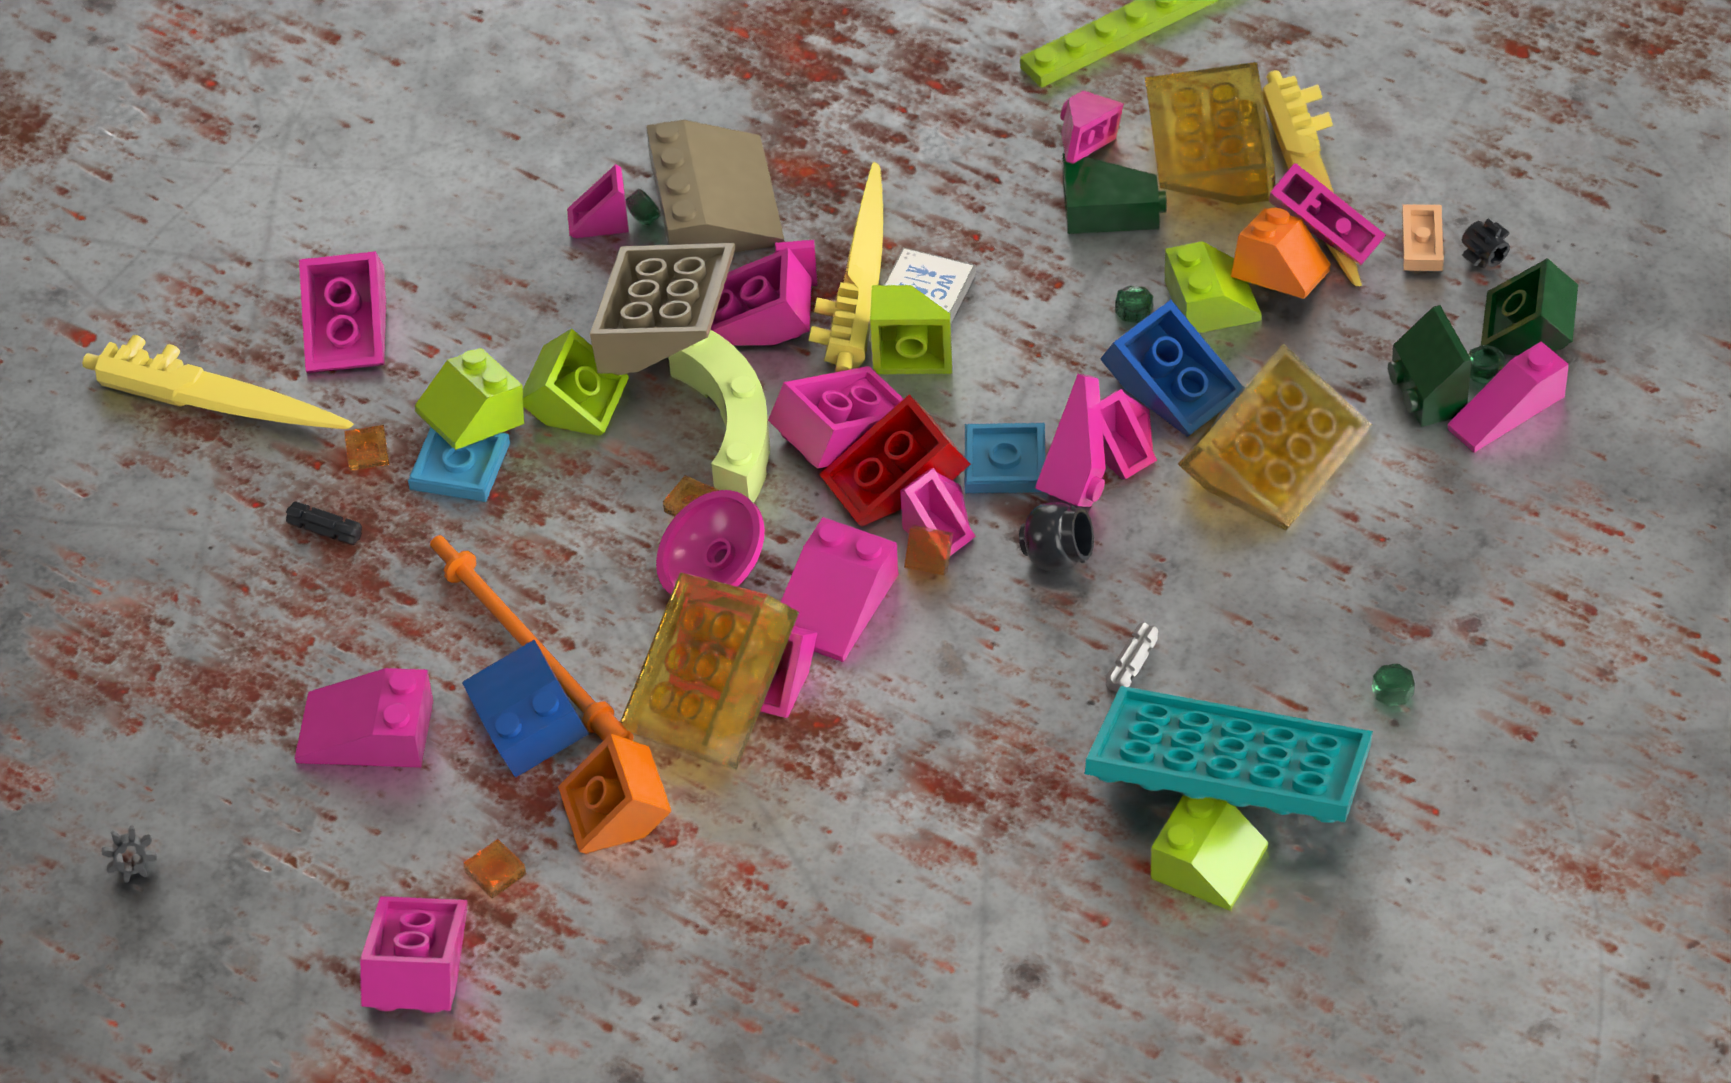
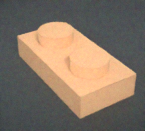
[1402,204,1444,271]

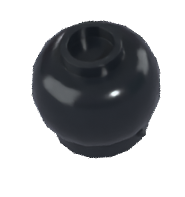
[1019,502,1094,572]

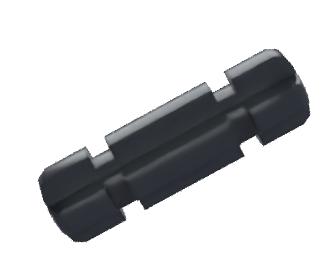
[286,501,362,545]

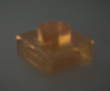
[344,425,390,471]
[663,475,719,517]
[904,525,953,575]
[463,839,526,899]

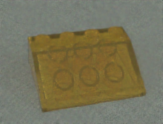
[1145,62,1276,205]
[1178,344,1373,531]
[620,572,799,770]

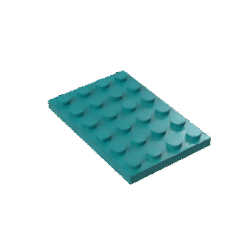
[1084,686,1373,823]

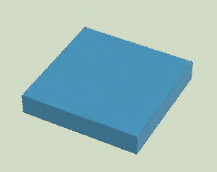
[964,423,1046,493]
[408,427,510,502]

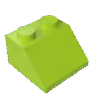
[1165,241,1262,333]
[870,285,953,374]
[523,328,630,436]
[415,347,524,450]
[1151,794,1268,911]

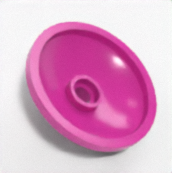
[656,490,765,604]

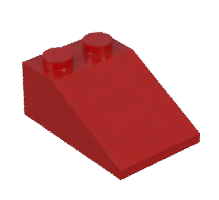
[819,394,971,527]

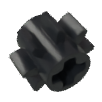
[1462,219,1510,269]
[101,825,157,883]

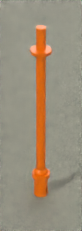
[430,535,634,741]

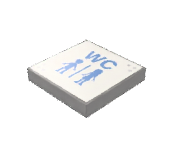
[884,247,976,323]

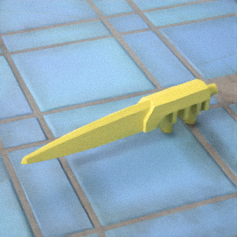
[1261,71,1362,286]
[808,161,883,372]
[82,335,354,429]

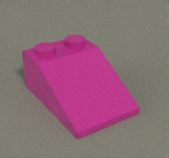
[710,248,812,346]
[299,251,386,373]
[768,366,903,469]
[773,517,899,662]
[295,668,434,768]
[360,896,467,1013]

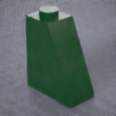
[1062,153,1167,234]

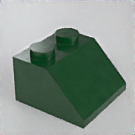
[1480,258,1578,356]
[1388,305,1472,427]

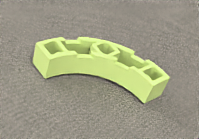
[669,330,770,503]

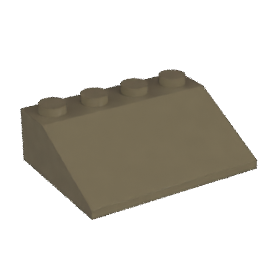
[646,119,785,253]
[590,243,735,375]

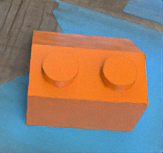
[1231,208,1331,299]
[558,734,672,854]

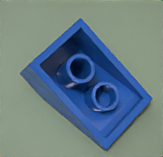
[1100,299,1247,437]
[462,640,589,778]

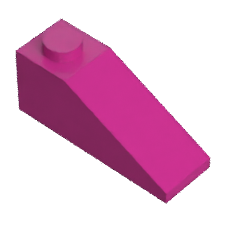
[1060,90,1124,163]
[1269,163,1386,266]
[1447,342,1569,453]
[1035,374,1106,507]

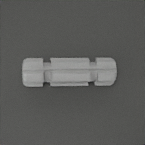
[1106,622,1158,692]

